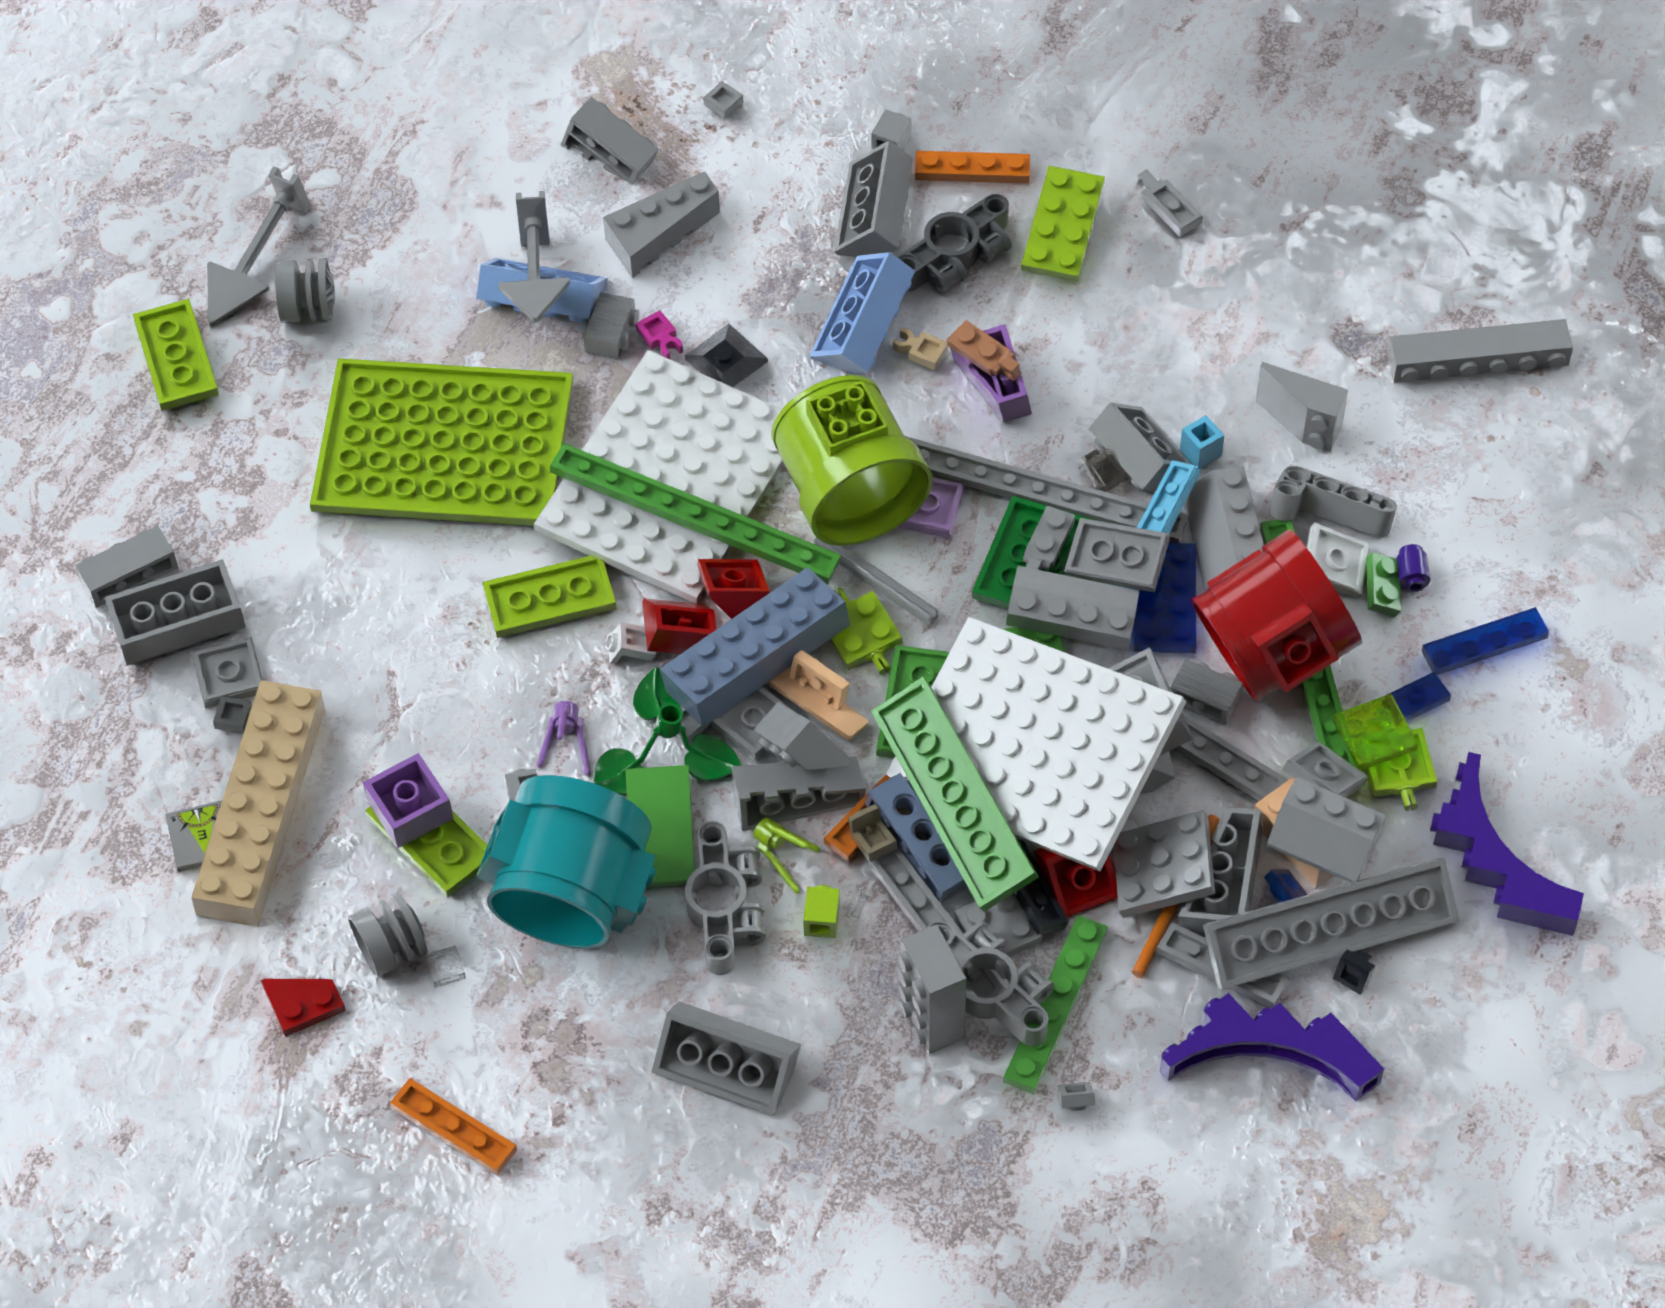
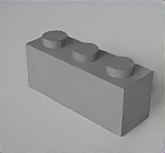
[75,526,179,608]

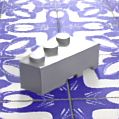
[560,96,659,185]

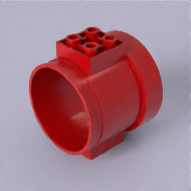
[1191,529,1363,703]

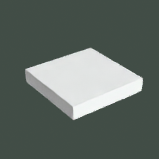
[1307,523,1370,598]

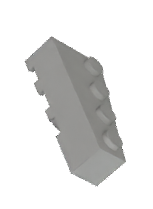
[603,171,720,278]
[731,756,866,831]
[1178,807,1263,937]

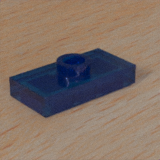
[1380,672,1451,726]

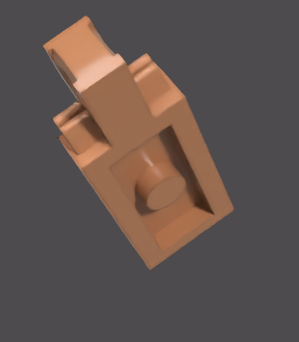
[946,320,1022,381]

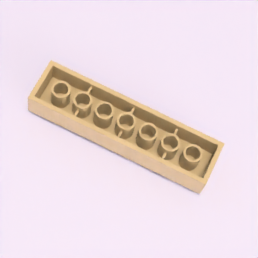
[191,680,325,927]

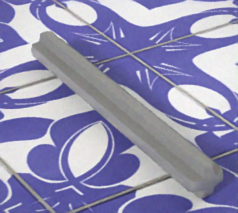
[814,538,939,625]

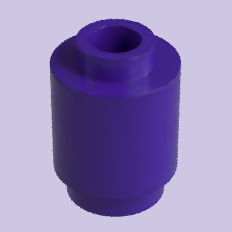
[1396,544,1431,592]

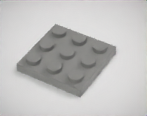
[1114,810,1215,918]

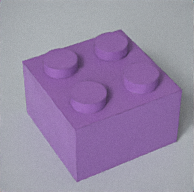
[362,753,454,849]

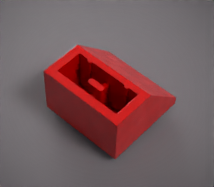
[642,598,716,654]

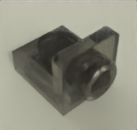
[1077,448,1128,492]

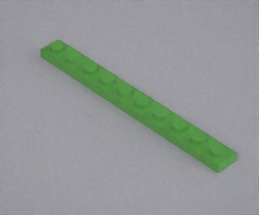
[550,443,841,585]
[1260,520,1358,769]

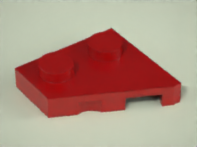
[261,978,346,1037]

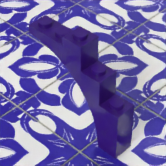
[1430,752,1584,936]
[1160,993,1384,1102]

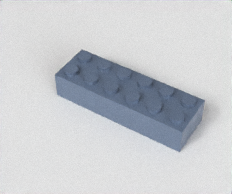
[660,567,850,727]

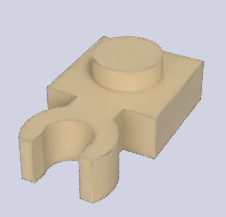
[893,328,949,371]

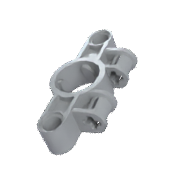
[685,821,766,975]
[926,920,1055,1046]

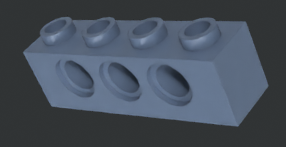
[865,773,968,903]

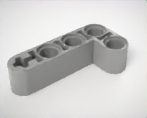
[1269,466,1397,537]

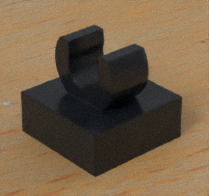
[1333,949,1375,995]

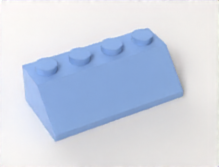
[809,252,915,374]
[476,258,608,323]

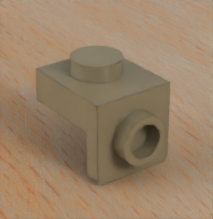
[848,804,898,862]

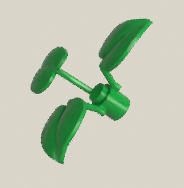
[593,667,741,795]

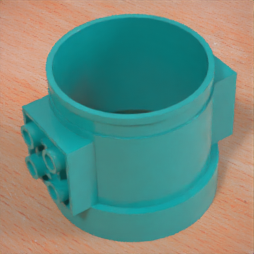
[476,775,657,948]

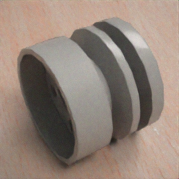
[275,258,335,323]
[348,892,428,978]

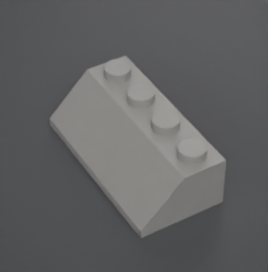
[834,140,913,257]
[1184,466,1264,591]
[1005,566,1139,650]
[651,1001,801,1116]

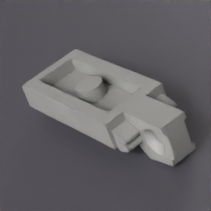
[1136,169,1203,237]
[1023,506,1075,571]

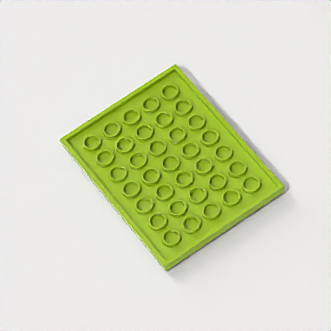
[310,358,573,526]

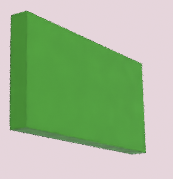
[876,645,950,758]
[625,765,695,888]

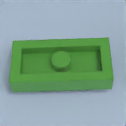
[1366,552,1401,617]

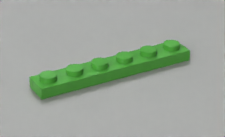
[1003,915,1108,1094]

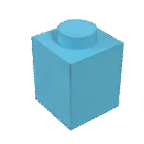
[1180,415,1224,469]

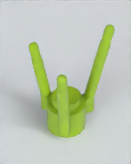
[753,817,820,893]

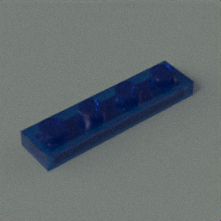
[1421,607,1549,676]

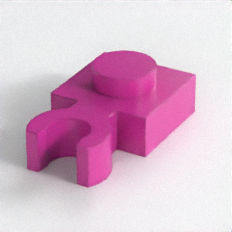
[635,310,683,359]

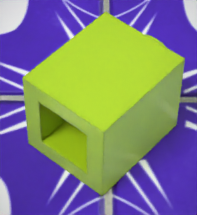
[803,885,840,938]

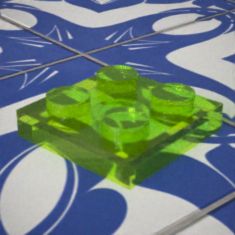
[1333,694,1418,771]

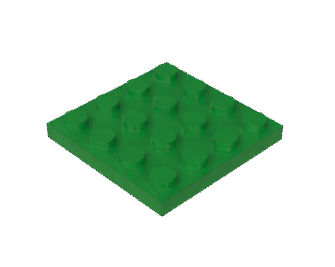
[972,496,1097,609]

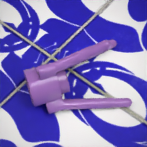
[536,701,591,776]

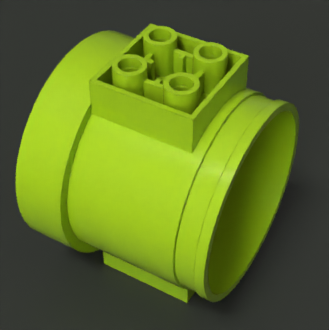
[771,375,933,546]

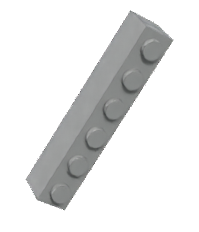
[1387,319,1573,383]

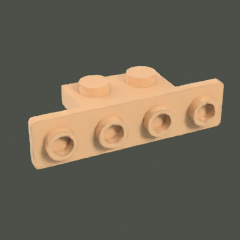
[766,650,868,741]

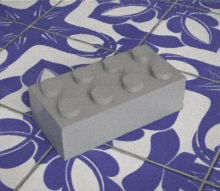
[104,559,246,666]
[897,924,966,1054]

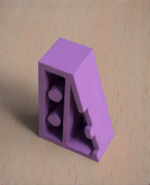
[950,324,1032,423]

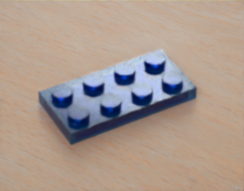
[1133,543,1196,654]

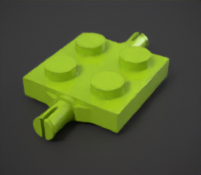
[830,588,903,675]
[1360,712,1438,811]

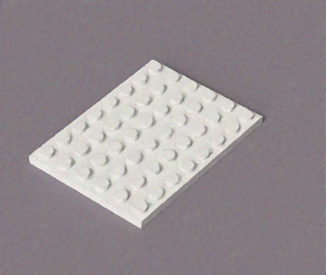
[534,350,784,604]
[886,617,1187,871]

